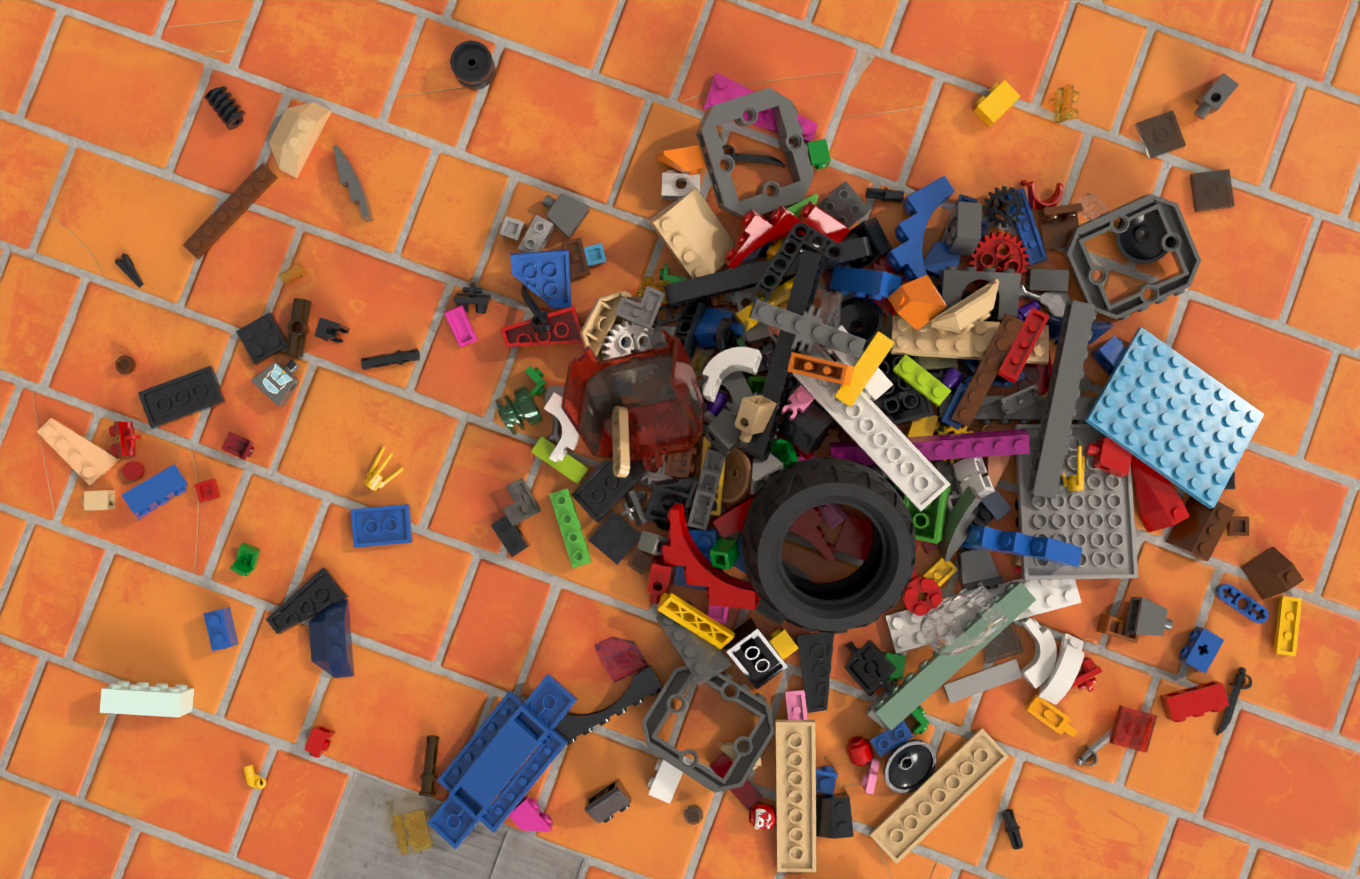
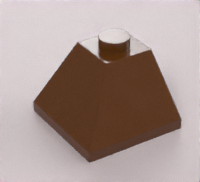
[1241,547,1304,600]

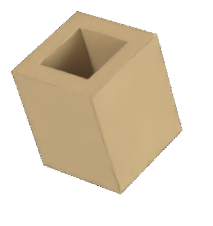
[82,490,115,511]

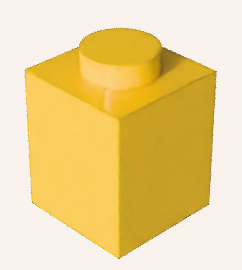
[768,628,798,660]

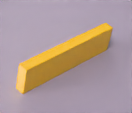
[834,331,895,408]

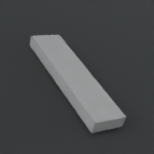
[943,658,1023,703]

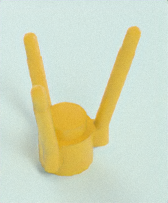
[1061,446,1085,491]
[363,447,403,491]

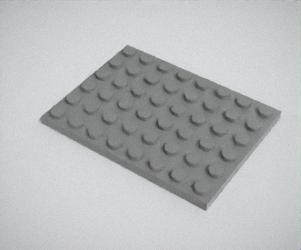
[1014,424,1138,580]

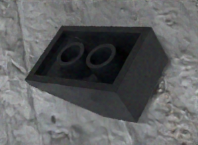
[724,618,788,689]

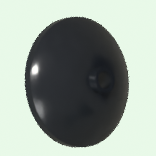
[1115,211,1173,264]
[827,297,884,347]
[883,739,936,793]

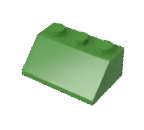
[904,483,951,544]

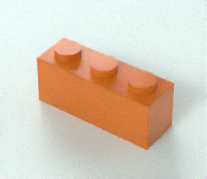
[787,352,854,386]

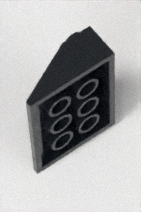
[873,352,934,426]

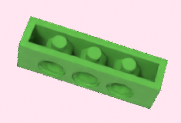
[549,488,592,568]

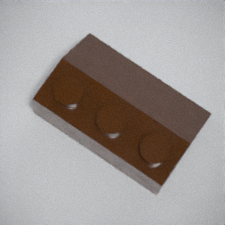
[1166,496,1235,561]

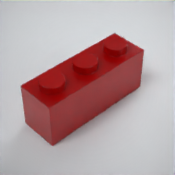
[1160,681,1229,723]

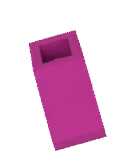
[509,796,553,832]

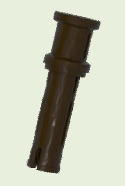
[418,735,439,797]

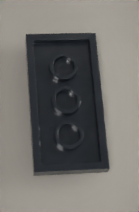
[138,366,225,429]
[571,445,651,522]

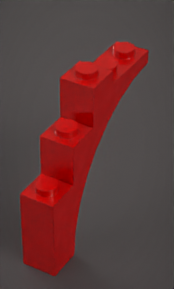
[724,201,850,269]
[711,495,836,562]
[661,503,760,610]

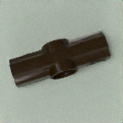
[285,298,312,358]

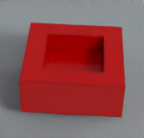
[194,479,220,503]

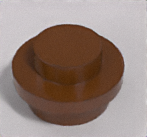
[115,355,136,375]

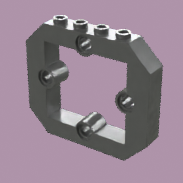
[695,88,814,220]
[1063,194,1201,320]
[642,666,775,793]

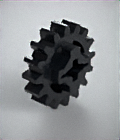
[983,186,1026,228]

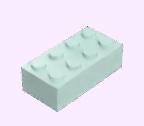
[100,681,194,717]

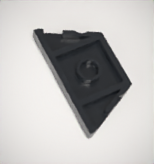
[644,476,698,532]

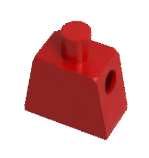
[1085,437,1132,478]
[647,555,672,604]

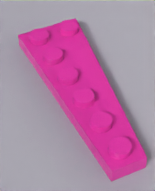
[704,72,818,143]

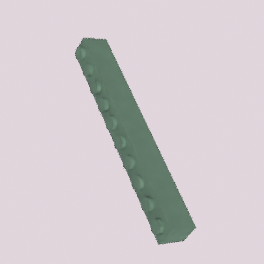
[873,581,1036,731]

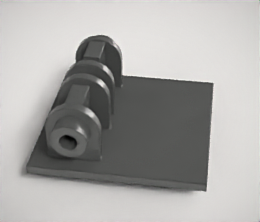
[817,181,870,228]

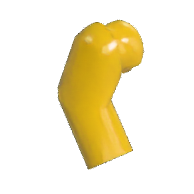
[243,764,266,790]

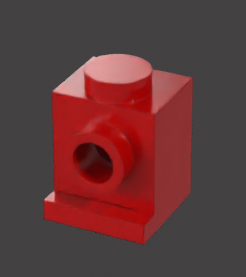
[305,725,336,758]

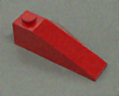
[1131,455,1190,533]

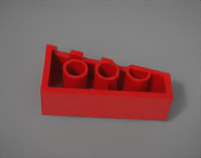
[500,306,583,347]

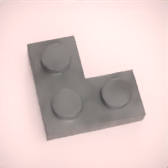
[615,286,665,330]
[503,478,541,526]

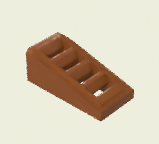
[1097,613,1139,644]

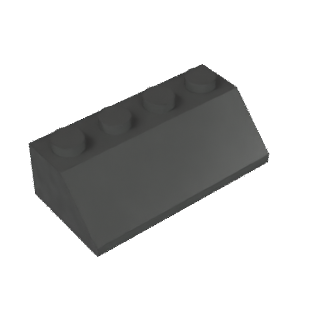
[656,601,732,686]

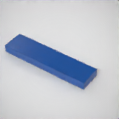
[1004,188,1048,266]

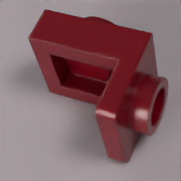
[221,431,254,461]

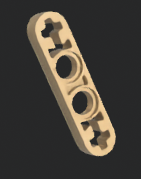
[612,406,630,478]

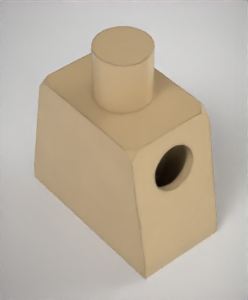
[735,395,777,442]

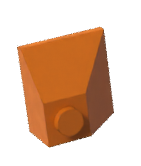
[656,145,705,175]
[888,275,947,330]

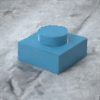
[583,243,607,267]

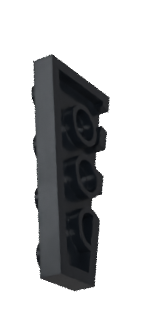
[266,567,349,634]
[796,632,834,713]

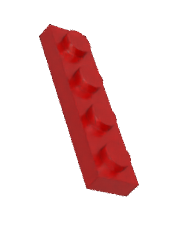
[997,307,1050,383]

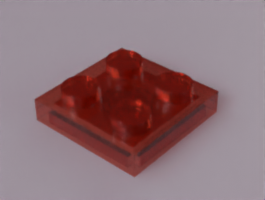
[1109,705,1157,753]

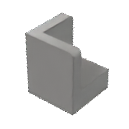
[499,216,526,241]

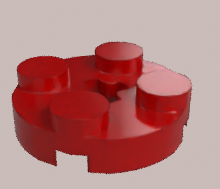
[902,576,942,616]

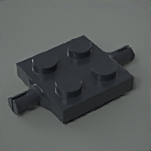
[844,640,897,696]

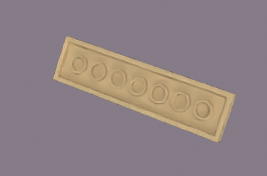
[891,315,1049,364]
[776,720,816,872]
[869,727,1009,864]

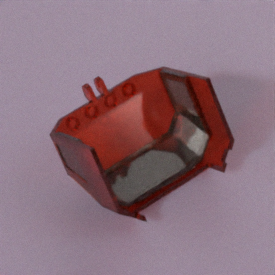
[561,329,705,470]

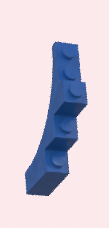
[886,175,955,281]
[960,526,1082,567]

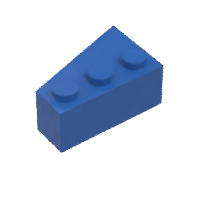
[122,464,189,521]

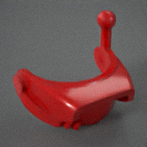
[1021,180,1064,210]

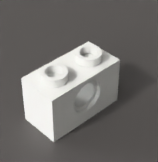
[661,170,701,200]

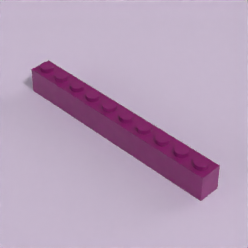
[829,429,1030,465]

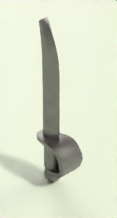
[1075,713,1129,766]

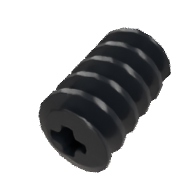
[204,86,246,130]

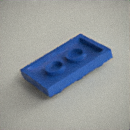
[351,504,413,548]

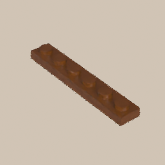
[183,163,278,259]
[951,313,1024,427]

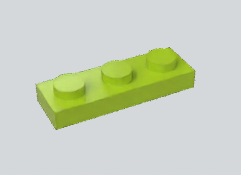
[893,354,951,407]

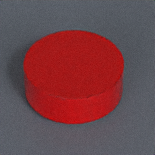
[123,461,144,481]

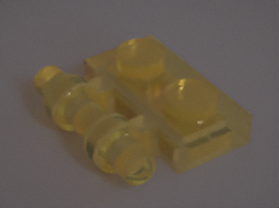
[392,808,434,855]

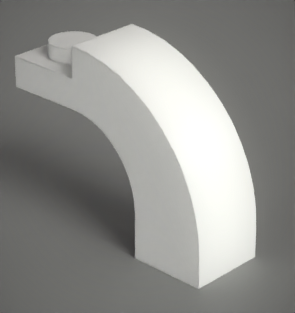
[702,347,762,402]
[544,392,580,463]
[1020,617,1057,689]
[1038,633,1084,705]

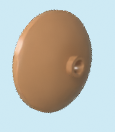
[715,446,752,503]

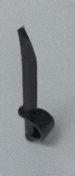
[722,145,785,167]
[521,284,551,332]
[1216,667,1252,736]

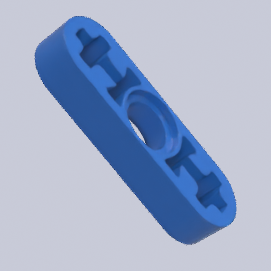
[1215,584,1269,623]

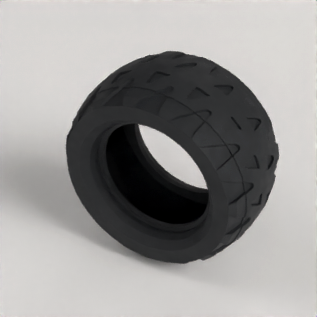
[741,457,916,634]

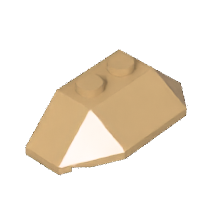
[269,102,331,178]
[928,279,999,333]
[580,291,639,368]

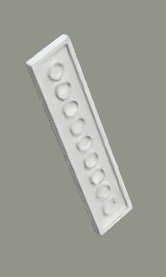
[793,342,951,512]
[885,578,1081,653]

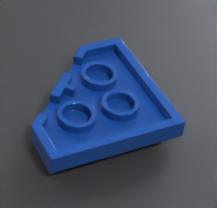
[510,249,572,309]

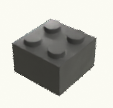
[946,201,982,256]

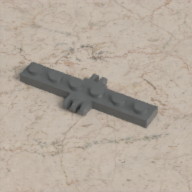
[749,299,866,358]

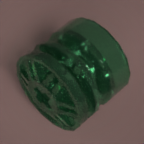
[495,385,543,435]

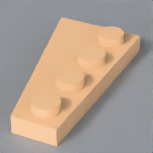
[37,418,120,486]

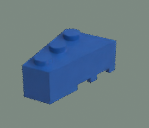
[830,267,903,300]

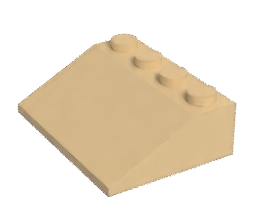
[650,188,735,279]

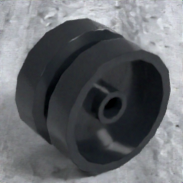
[450,40,496,90]

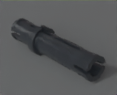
[361,348,420,370]

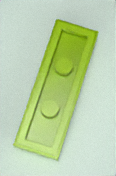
[531,436,589,484]

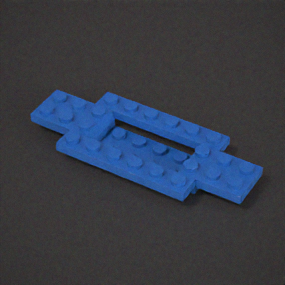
[427,674,578,850]

